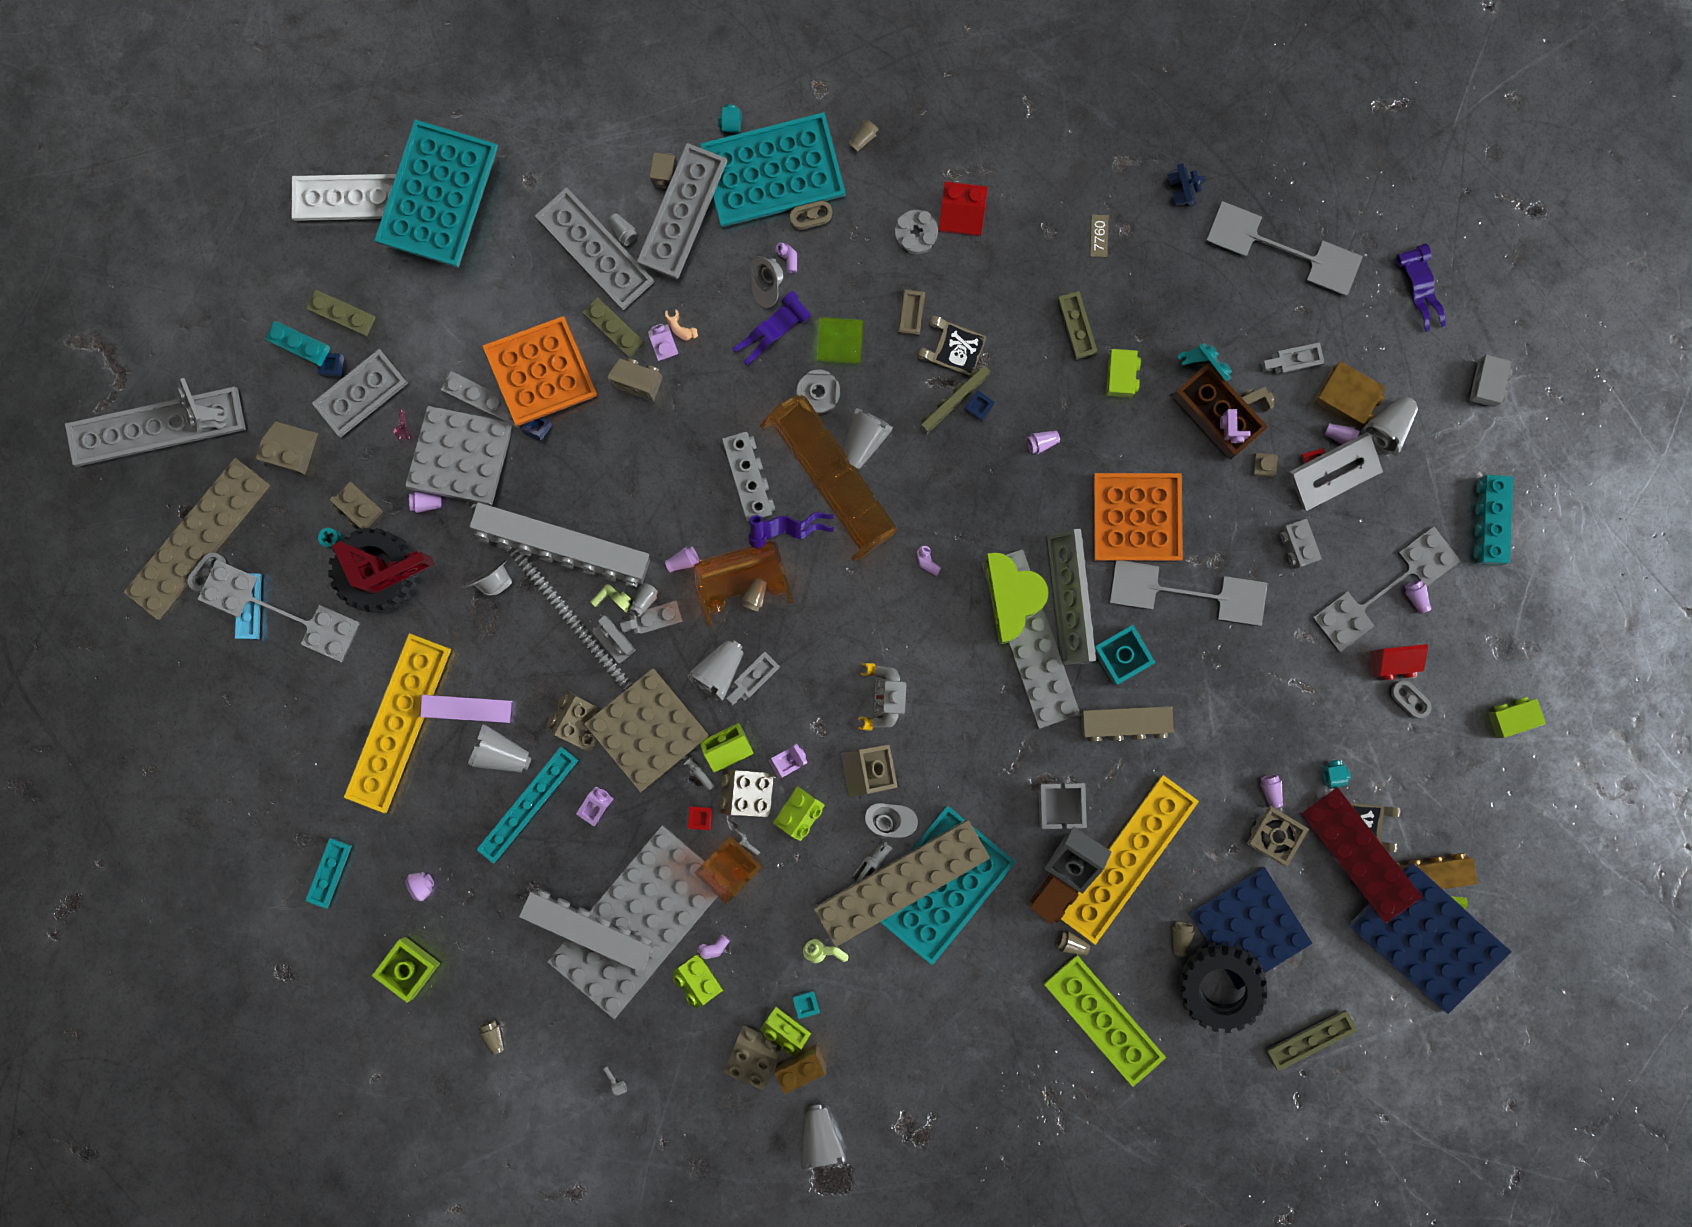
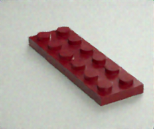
[1302,787,1423,923]

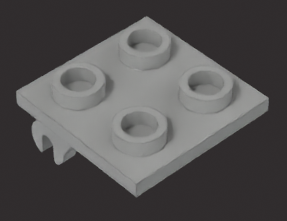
[178,378,226,433]

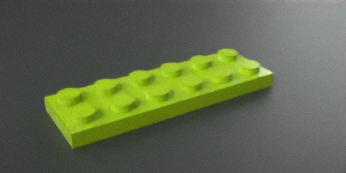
[1043,954,1166,1087]

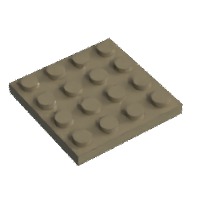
[585,668,709,792]

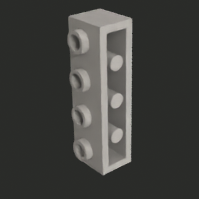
[722,431,776,524]

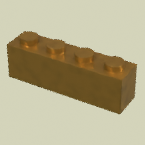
[1397,853,1478,889]

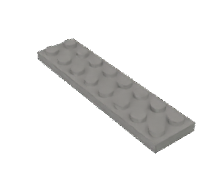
[65,387,246,467]
[981,549,1081,729]

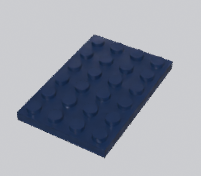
[1349,861,1512,1014]

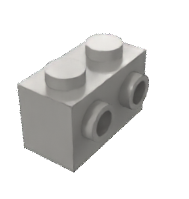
[1469,355,1513,407]

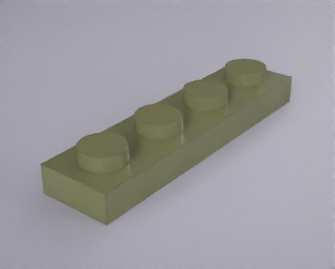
[921,365,991,435]
[1266,1010,1357,1071]

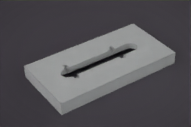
[1290,432,1383,511]

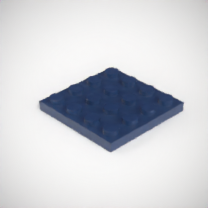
[1189,867,1313,990]

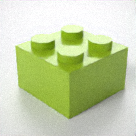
[372,937,440,1003]

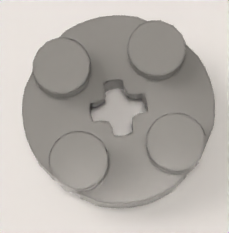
[895,210,938,254]
[797,370,840,414]

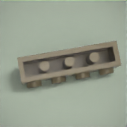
[1081,706,1174,742]

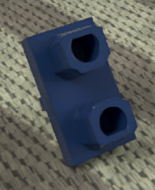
[1167,163,1206,206]

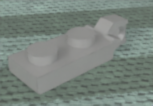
[1261,343,1325,374]
[620,601,683,634]
[726,652,780,705]

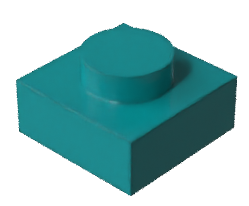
[793,990,820,1019]

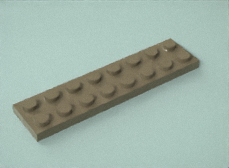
[124,457,271,620]
[813,819,990,947]

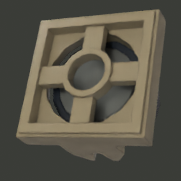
[1247,806,1309,867]

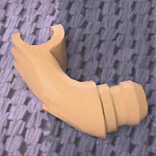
[665,309,698,341]

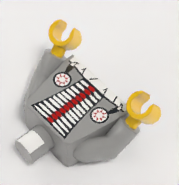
[858,663,906,731]

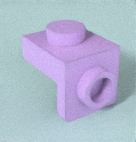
[648,324,678,361]
[1220,409,1250,443]
[768,744,807,779]

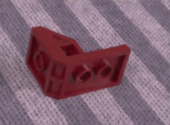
[332,541,435,594]

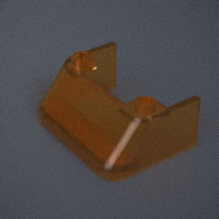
[694,541,793,627]

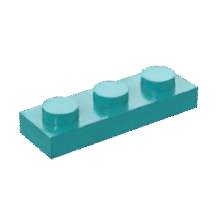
[265,320,331,367]
[305,838,352,909]

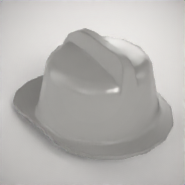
[750,256,783,308]
[461,560,512,595]
[865,803,918,839]

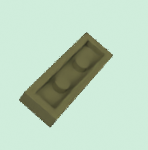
[306,289,376,337]
[1058,291,1098,360]
[583,297,644,358]

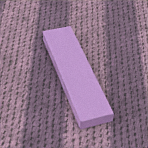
[420,695,512,723]

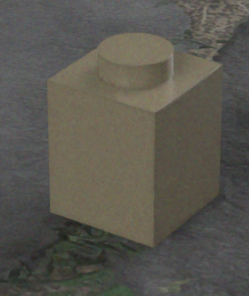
[650,152,677,189]

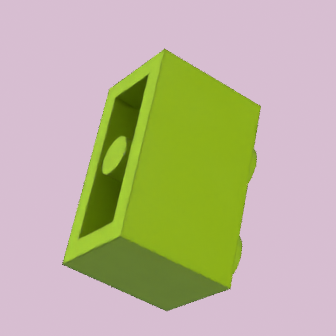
[1106,349,1141,398]
[1488,696,1546,738]
[700,723,754,772]

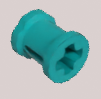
[318,528,343,549]

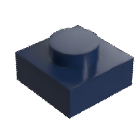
[317,353,344,377]
[965,390,995,421]
[521,417,552,441]

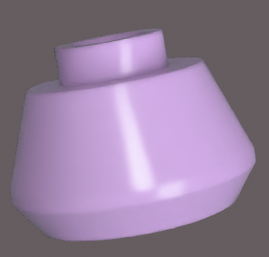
[405,872,434,902]

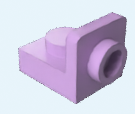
[576,787,613,826]

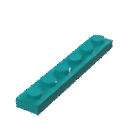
[477,747,579,864]

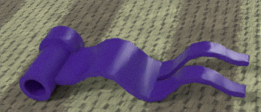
[1396,243,1447,332]
[732,290,812,366]
[748,512,834,548]

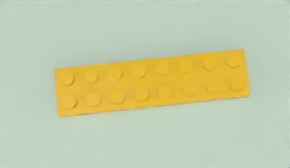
[344,633,452,813]
[1061,775,1199,945]

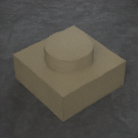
[1253,453,1278,477]

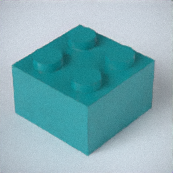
[1094,625,1156,686]

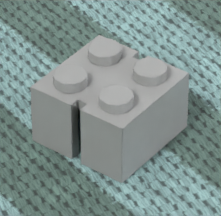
[1038,783,1087,829]

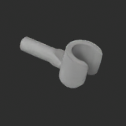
[732,832,760,856]
[603,1067,627,1095]

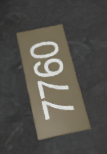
[1090,214,1109,257]

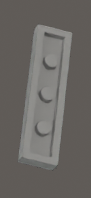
[441,371,521,428]

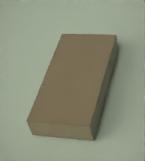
[898,289,925,336]

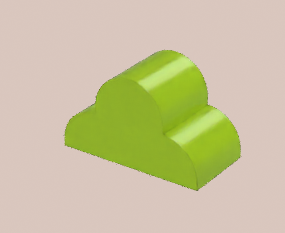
[984,553,1048,644]

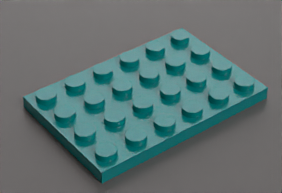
[700,112,846,228]
[374,119,498,268]
[880,805,1016,965]

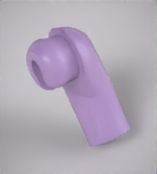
[917,546,941,576]

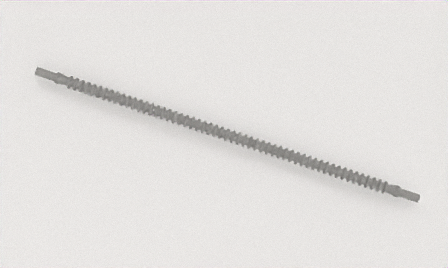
[466,501,715,791]

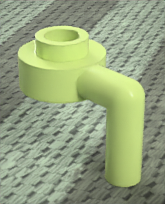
[590,584,632,613]
[803,939,849,963]

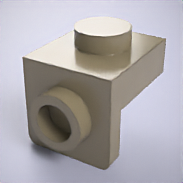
[1242,387,1275,412]

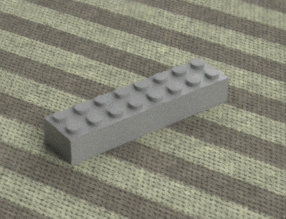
[469,502,650,588]

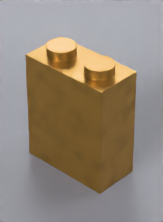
[1314,361,1386,428]
[774,1045,826,1094]

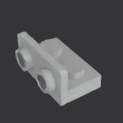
[1280,519,1322,569]
[592,615,636,663]

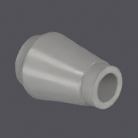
[608,213,638,246]
[629,583,658,617]

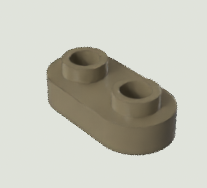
[790,201,832,230]

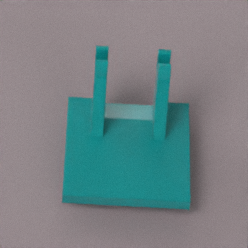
[1178,343,1232,381]

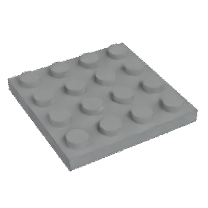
[405,406,513,506]

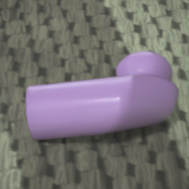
[775,243,797,273]
[697,934,730,959]

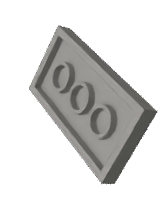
[312,349,408,438]

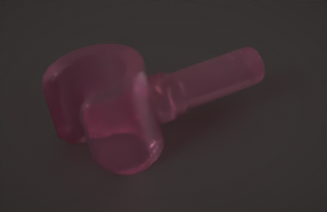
[394,410,411,441]

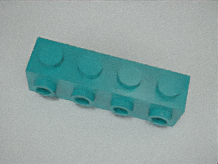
[1474,475,1513,566]

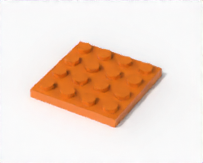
[482,316,597,427]
[1093,473,1183,561]

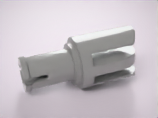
[851,840,893,882]

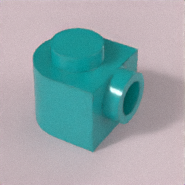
[718,104,742,133]
[1322,760,1351,789]

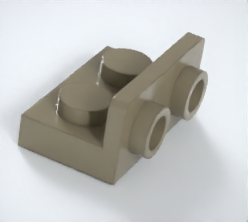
[329,482,384,529]

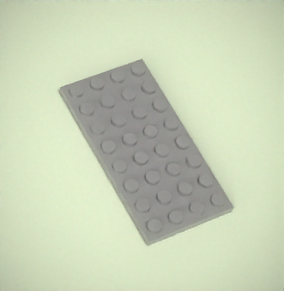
[547,825,729,1019]

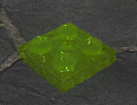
[817,317,863,364]

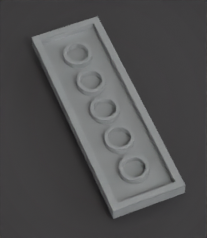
[637,143,727,279]
[535,187,654,310]
[1047,529,1096,665]

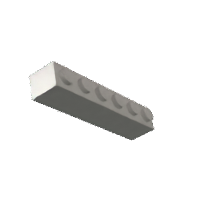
[519,889,655,972]

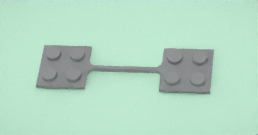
[1206,201,1363,296]
[1313,526,1461,652]
[197,560,360,662]
[1110,561,1268,626]

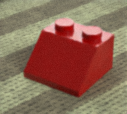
[939,182,988,236]
[1370,644,1428,681]

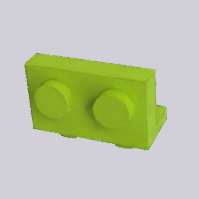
[773,786,825,841]
[671,954,723,1009]
[760,1007,811,1057]

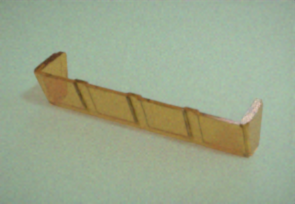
[760,395,897,561]

